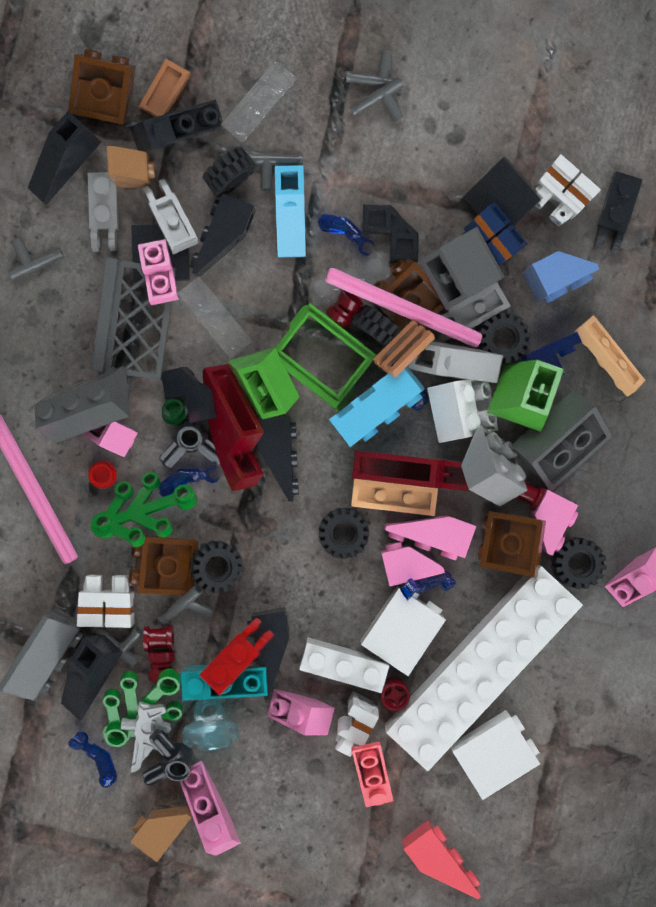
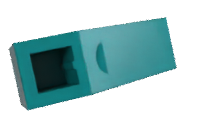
[181,665,268,701]

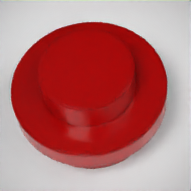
[88,461,117,489]

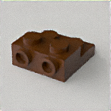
[68,49,136,125]
[371,259,444,330]
[478,511,546,577]
[128,535,198,596]

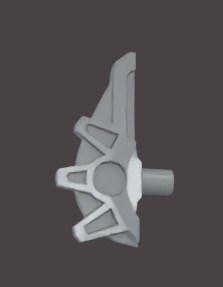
[120,701,171,772]

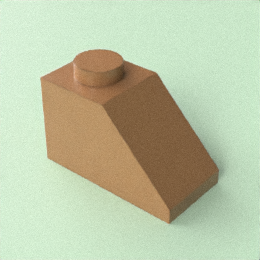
[107,146,156,188]
[130,806,192,862]

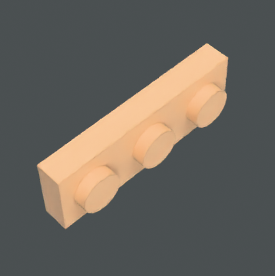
[575,315,645,397]
[351,479,438,516]

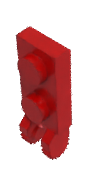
[199,618,274,695]

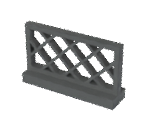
[91,257,176,380]

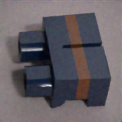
[462,202,528,266]

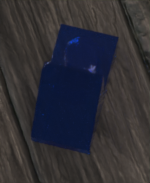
[521,332,582,375]

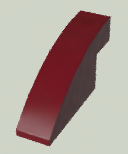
[203,364,264,492]
[352,450,472,492]

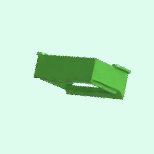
[275,303,377,411]

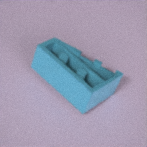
[329,366,425,447]

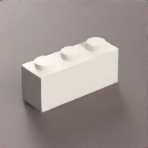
[299,637,389,693]

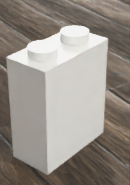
[360,585,446,676]
[451,710,540,800]

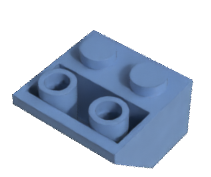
[522,251,600,303]

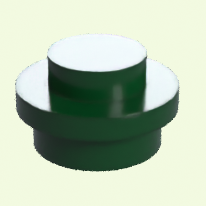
[162,399,188,426]

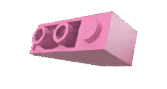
[384,515,476,560]
[180,761,241,856]

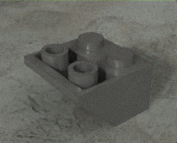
[419,227,505,310]

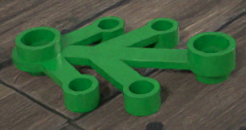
[90,471,198,547]
[103,669,183,747]

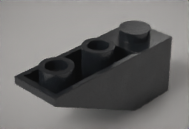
[130,99,225,153]
[28,111,101,205]
[190,193,256,278]
[257,417,299,502]
[247,607,290,700]
[61,635,123,721]

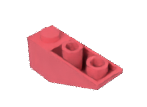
[351,741,393,807]
[402,820,481,899]

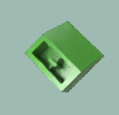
[228,348,300,419]
[487,360,564,432]

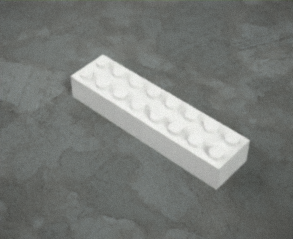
[385,565,583,771]

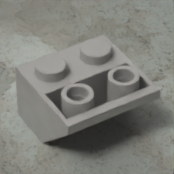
[461,426,527,506]

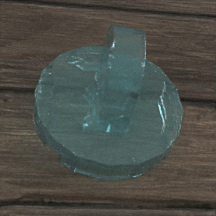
[182,699,239,750]

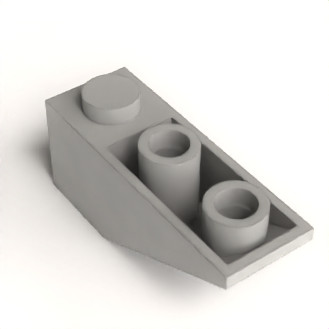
[408,338,503,383]

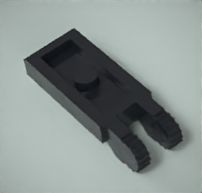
[593,171,643,254]

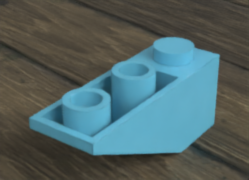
[275,165,306,258]

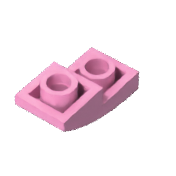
[138,239,179,305]

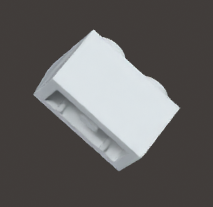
[427,379,498,443]

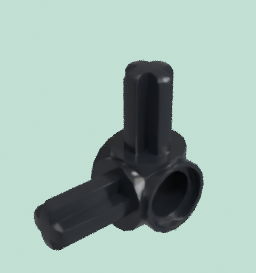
[159,418,220,468]
[142,729,193,785]

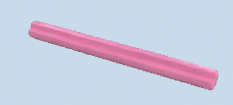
[325,268,482,347]
[0,414,78,564]

